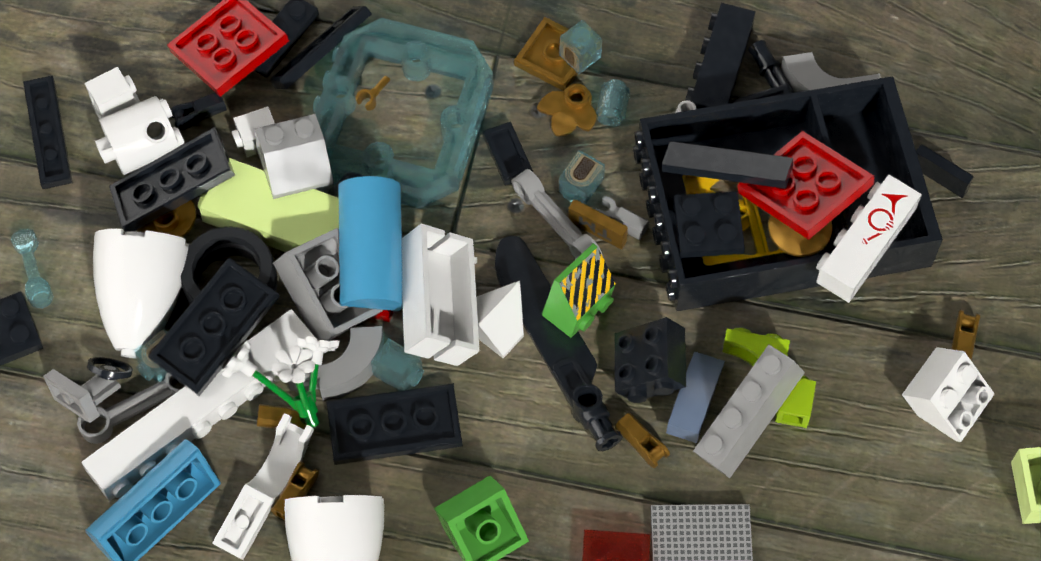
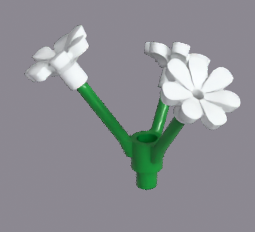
[221,336,340,427]

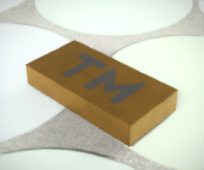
[568,200,628,250]

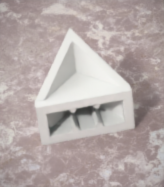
[476,281,524,358]

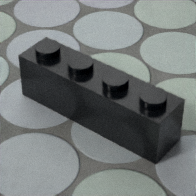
[685,2,756,109]

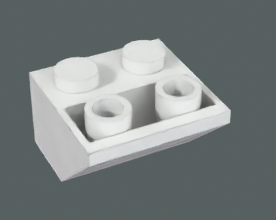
[902,347,994,442]

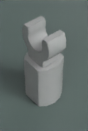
[595,196,649,240]

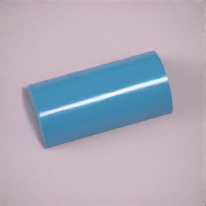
[338,176,403,311]
[85,439,221,561]

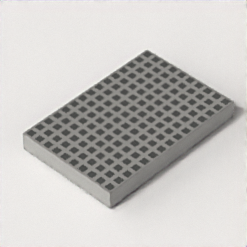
[650,504,753,561]

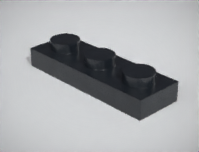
[254,0,319,78]

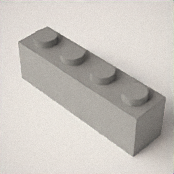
[693,345,805,478]

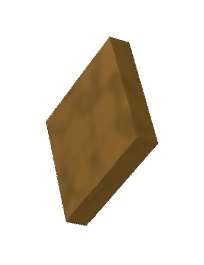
[514,17,596,91]

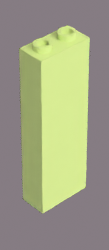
[198,158,339,252]

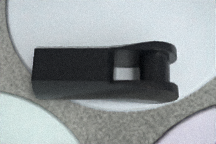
[170,92,227,130]

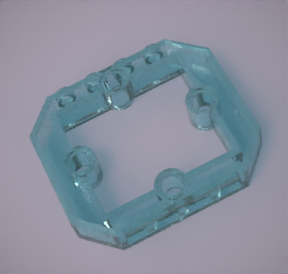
[313,18,494,208]

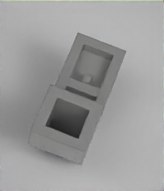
[781,52,881,93]
[288,326,384,401]

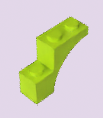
[722,328,816,428]

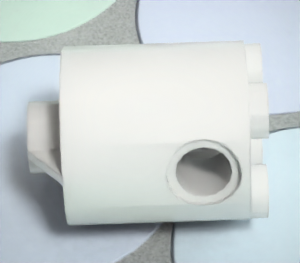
[95,96,185,176]

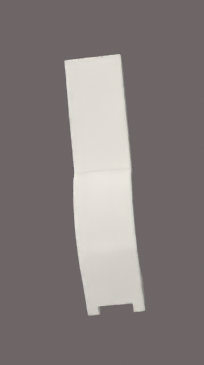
[212,413,314,560]

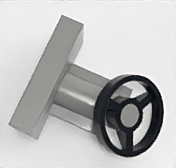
[43,357,133,423]

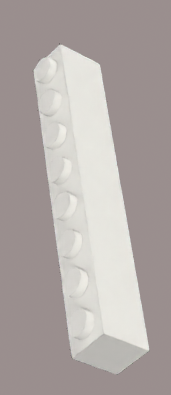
[81,309,314,502]

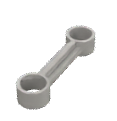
[511,169,603,260]
[77,372,181,444]

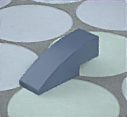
[666,351,725,443]

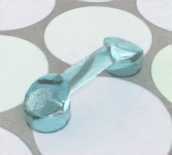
[11,229,53,308]

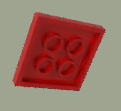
[167,0,289,97]
[737,131,874,240]

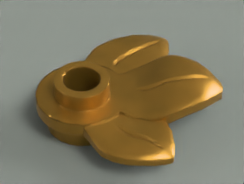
[537,84,597,136]

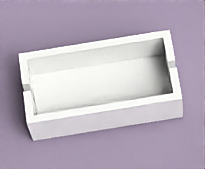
[402,223,479,366]

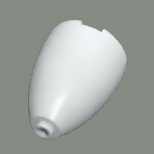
[93,229,190,358]
[284,495,385,561]

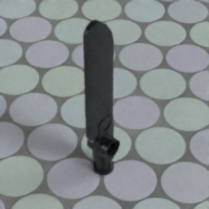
[495,235,623,451]

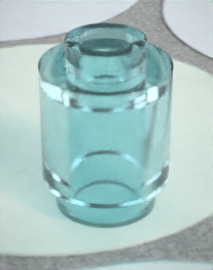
[596,79,631,127]

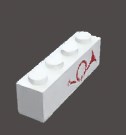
[816,175,922,303]

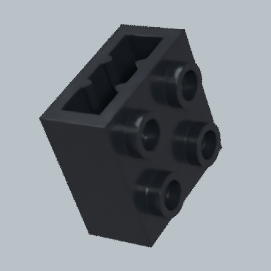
[614,317,686,403]

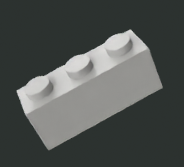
[273,228,383,341]

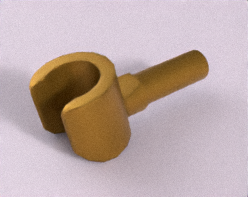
[356,76,390,111]

